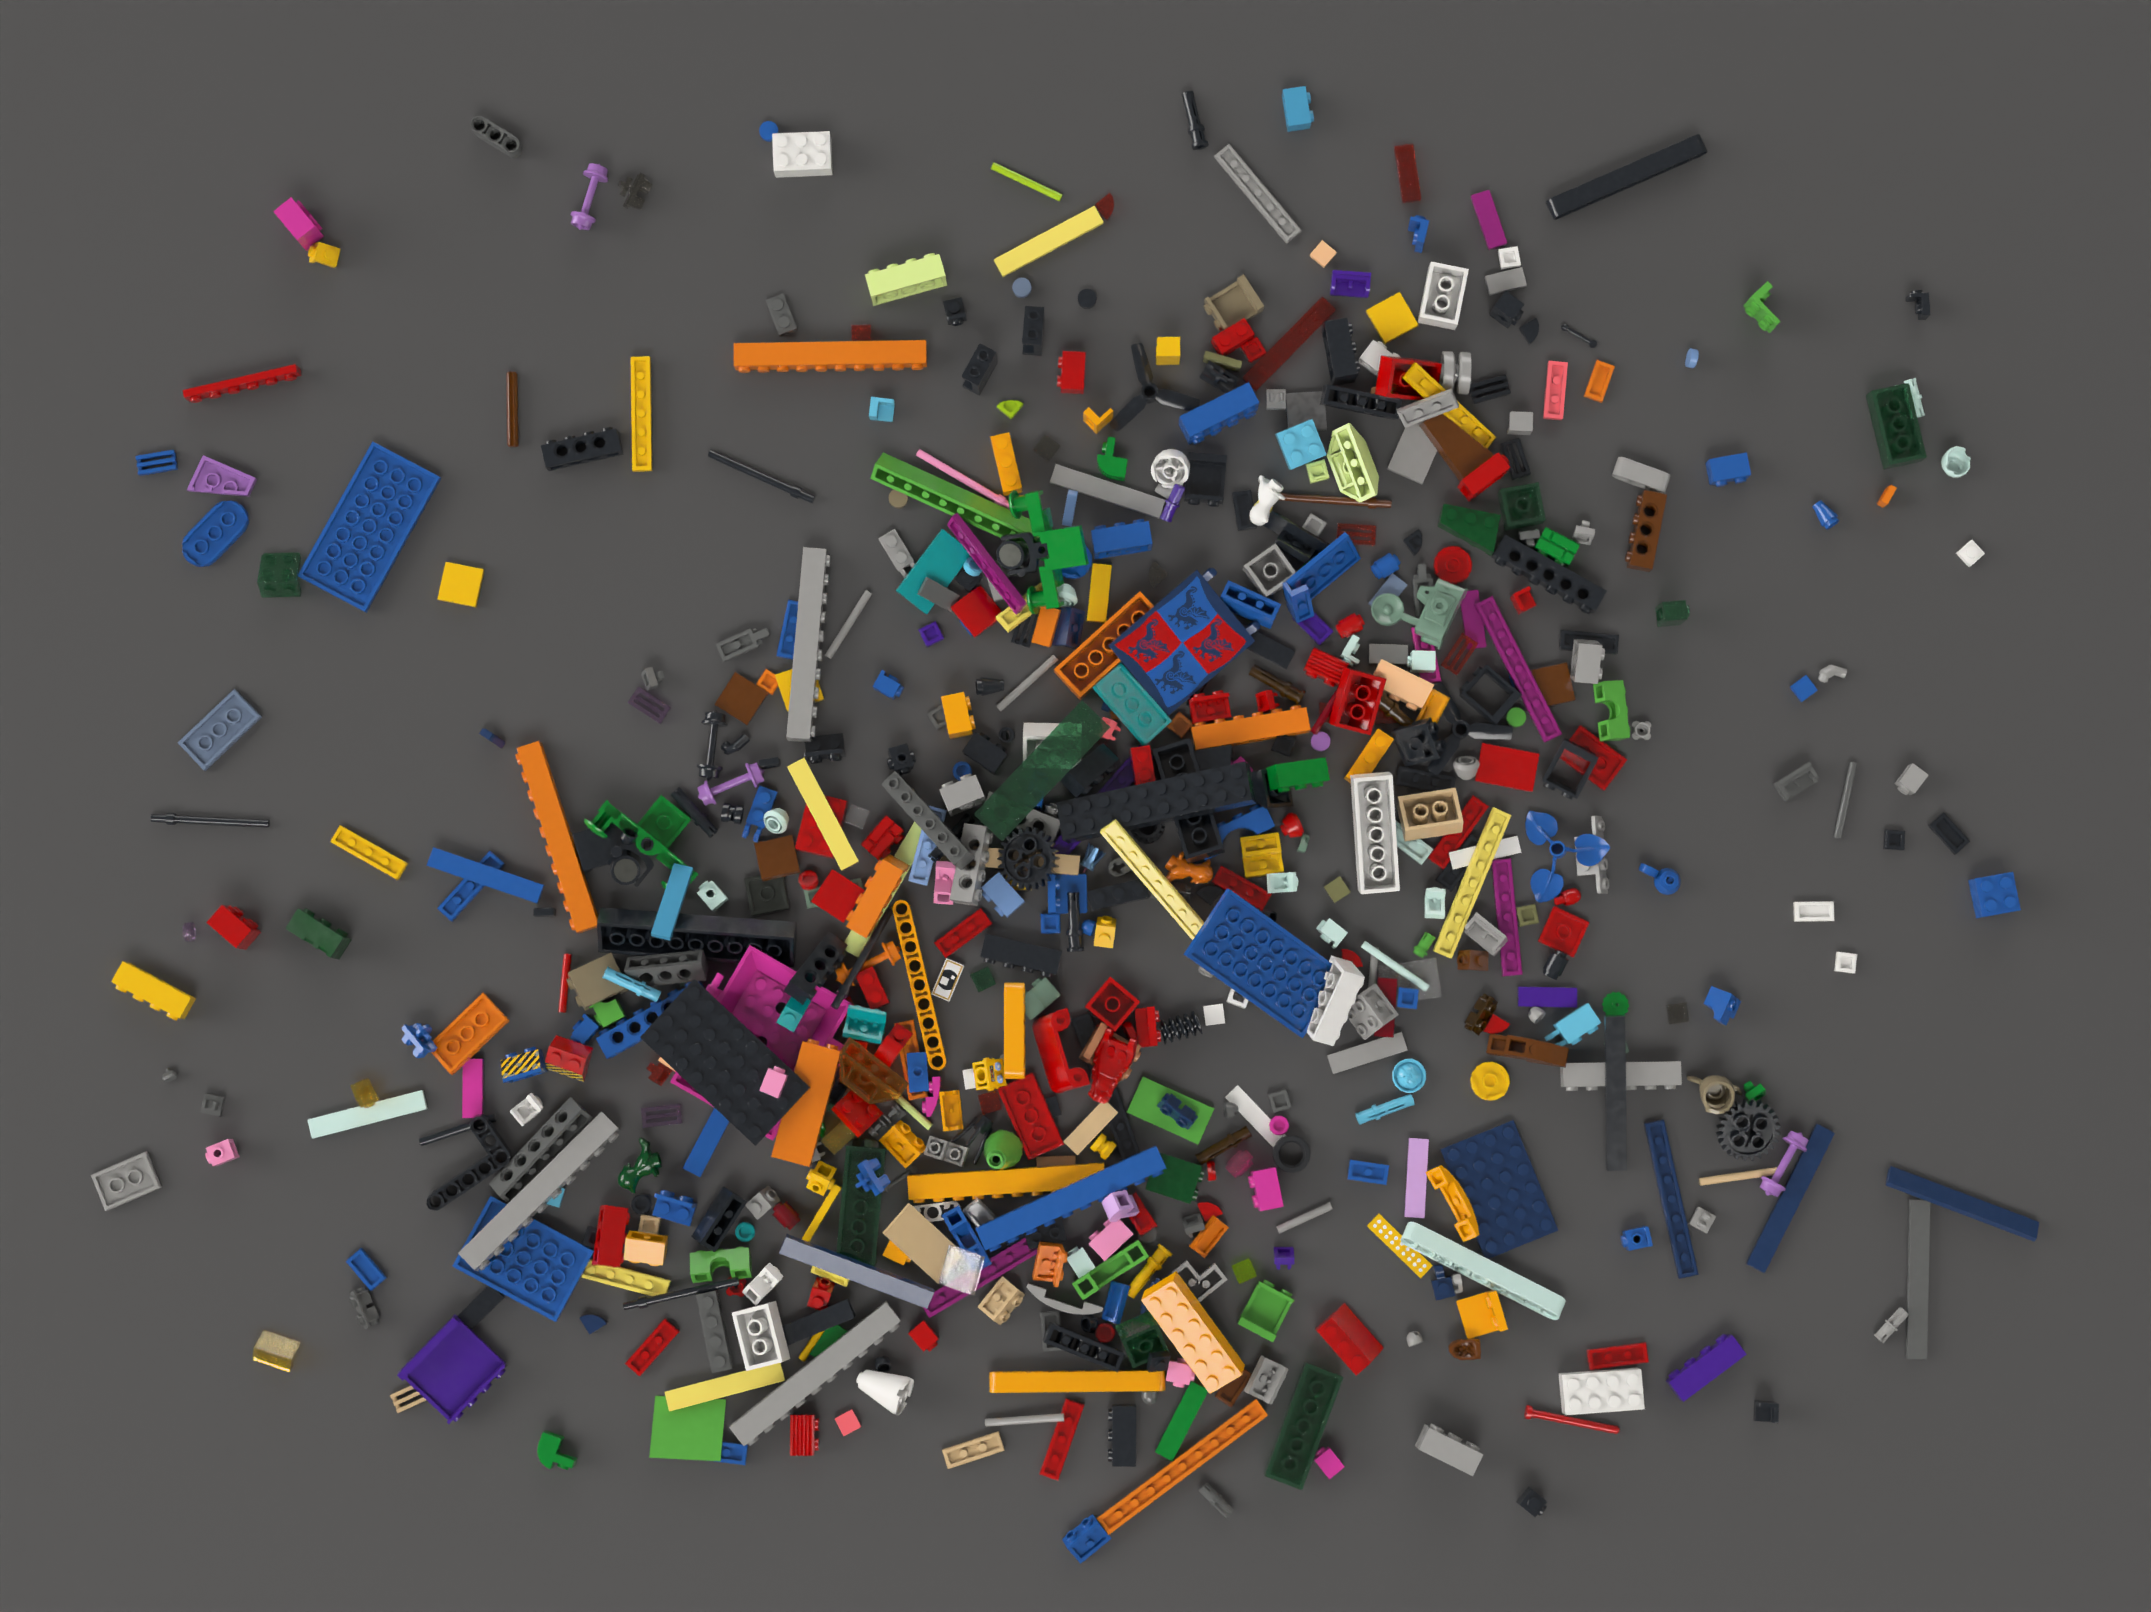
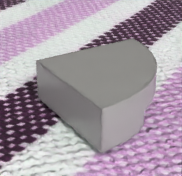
[1451,1273,1463,1294]

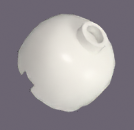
[1151,449,1190,489]

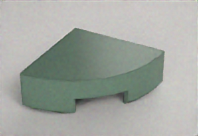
[1297,833,1310,854]

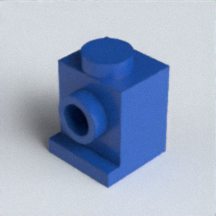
[873,670,904,700]
[570,1013,601,1045]
[1620,1226,1653,1251]

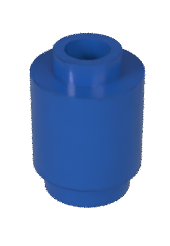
[1370,553,1400,580]

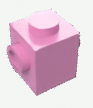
[205,1139,240,1166]
[1165,1358,1195,1388]

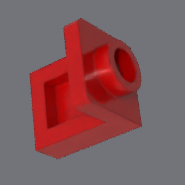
[807,1277,835,1310]

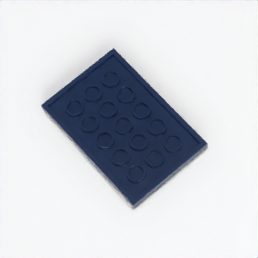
[1440,1120,1559,1259]

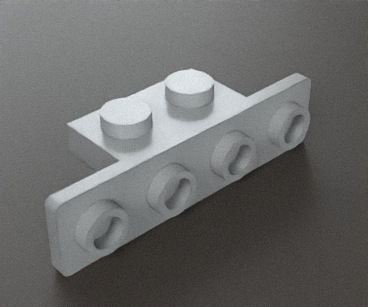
[1574,816,1609,894]

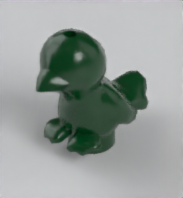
[618,1138,662,1193]

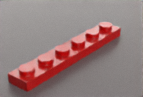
[182,364,302,403]

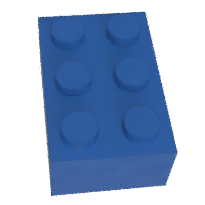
[1091,519,1153,560]

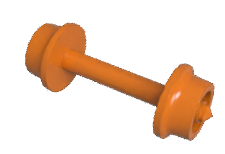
[835,941,901,986]

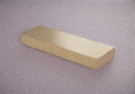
[1064,1103,1118,1155]
[942,1431,1005,1469]

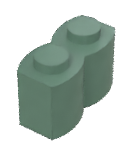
[1025,977,1060,1020]

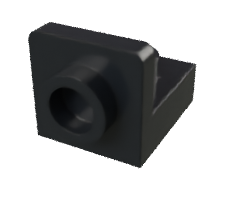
[1906,290,1930,320]
[943,297,967,326]

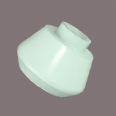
[1057,584,1078,607]
[763,808,789,834]

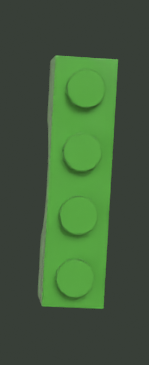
[1072,1239,1149,1300]

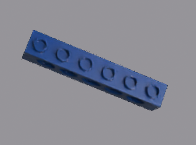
[596,981,705,1059]

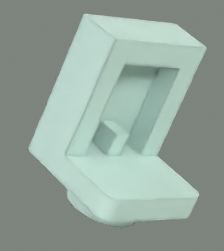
[1266,872,1298,893]
[1424,887,1446,919]

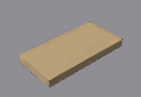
[883,1203,964,1284]

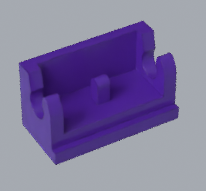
[1330,270,1371,298]

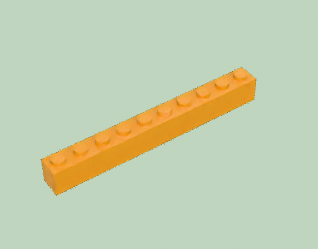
[907,1162,1104,1203]

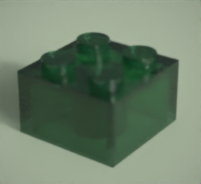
[1497,482,1546,531]
[1115,1311,1168,1368]

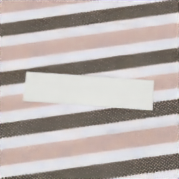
[1449,836,1521,869]
[1225,1085,1286,1147]

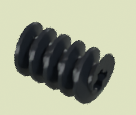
[1160,1011,1203,1044]

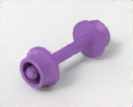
[571,163,608,230]
[697,762,765,806]
[1760,1131,1809,1197]

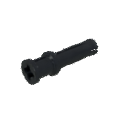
[1181,91,1209,150]
[1066,892,1084,952]

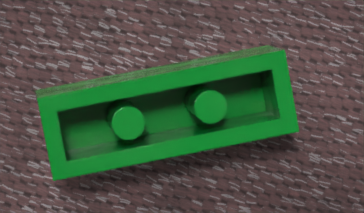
[1266,757,1330,793]

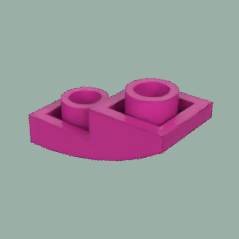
[922,1077,941,1117]

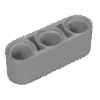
[1612,457,1671,494]

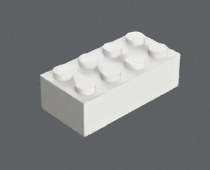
[1559,1367,1645,1415]

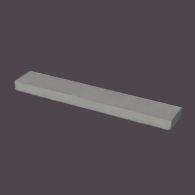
[1214,144,1302,244]
[1050,464,1165,519]

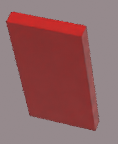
[997,1072,1064,1160]

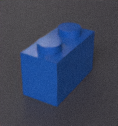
[1705,452,1751,487]

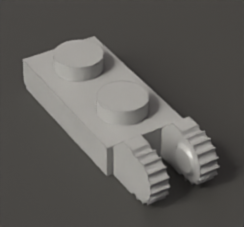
[878,529,915,579]

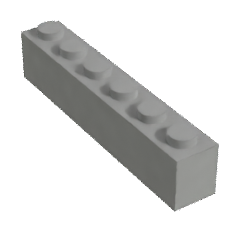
[1560,1061,1682,1091]

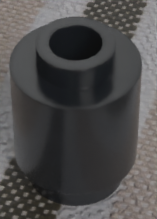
[1543,950,1569,980]

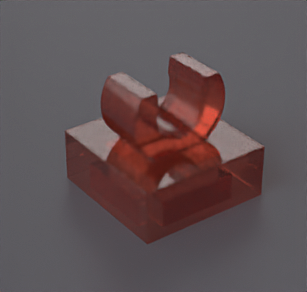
[646,1062,673,1086]

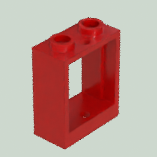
[1457,452,1510,502]

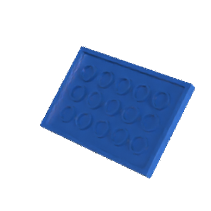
[452,1196,594,1322]

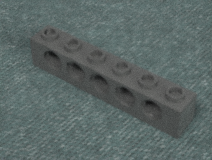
[881,771,975,870]
[489,1097,593,1203]

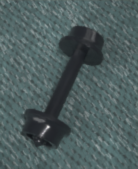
[697,710,728,781]

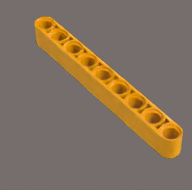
[893,900,947,1070]
[989,1370,1166,1393]

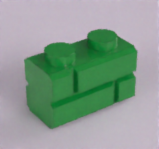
[1533,527,1580,567]

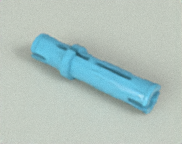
[602,967,661,1002]
[1355,1093,1415,1125]

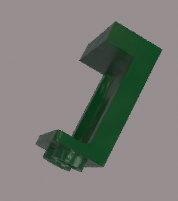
[1145,1152,1205,1204]

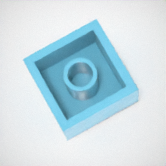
[1275,419,1327,470]

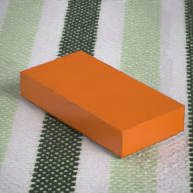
[1583,360,1615,403]
[1031,606,1061,648]
[1189,1215,1229,1258]

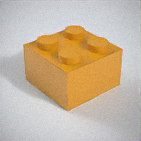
[941,692,976,739]

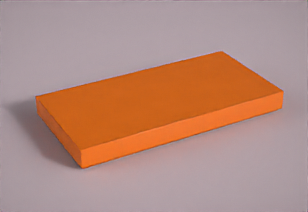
[431,992,510,1075]

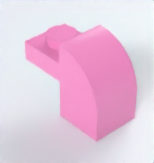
[934,861,956,905]

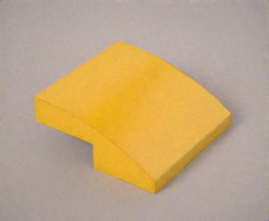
[1240,832,1284,879]

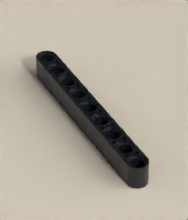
[1546,134,1708,220]

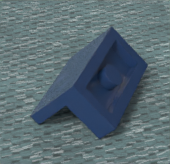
[1052,607,1085,649]

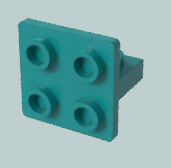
[842,1005,887,1044]

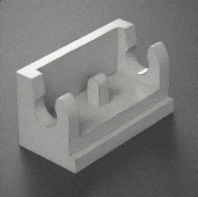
[1464,912,1508,957]

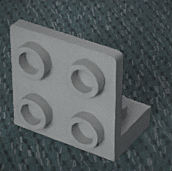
[1348,983,1399,1040]

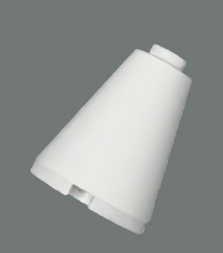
[856,1369,914,1415]

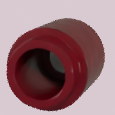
[772,1201,801,1230]

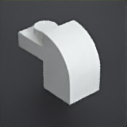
[742,1263,784,1306]

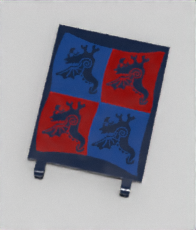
[1108,568,1261,716]

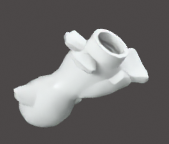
[1249,475,1285,526]

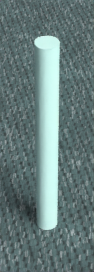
[1361,941,1430,992]

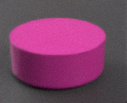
[1269,1116,1289,1135]

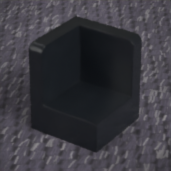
[1754,1401,1779,1424]

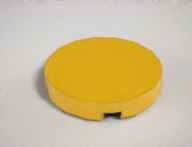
[1470,1062,1510,1101]

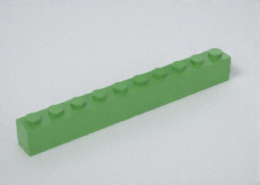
[870,452,1046,551]

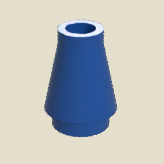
[1812,500,1840,530]

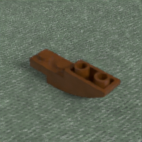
[1486,1034,1569,1068]

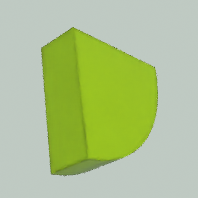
[997,400,1024,420]

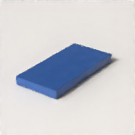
[1286,532,1361,600]

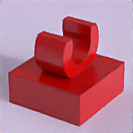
[1255,690,1280,713]

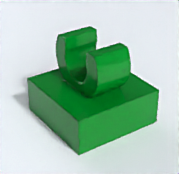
[1743,1080,1766,1103]

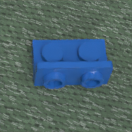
[1408,215,1429,253]
[1062,1514,1112,1564]

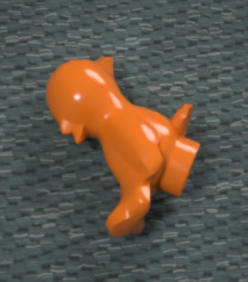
[1164,851,1213,885]

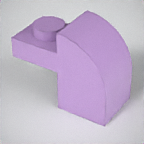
[1102,1190,1140,1222]

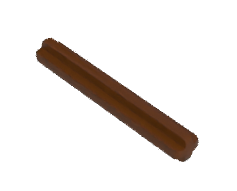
[506,372,518,447]

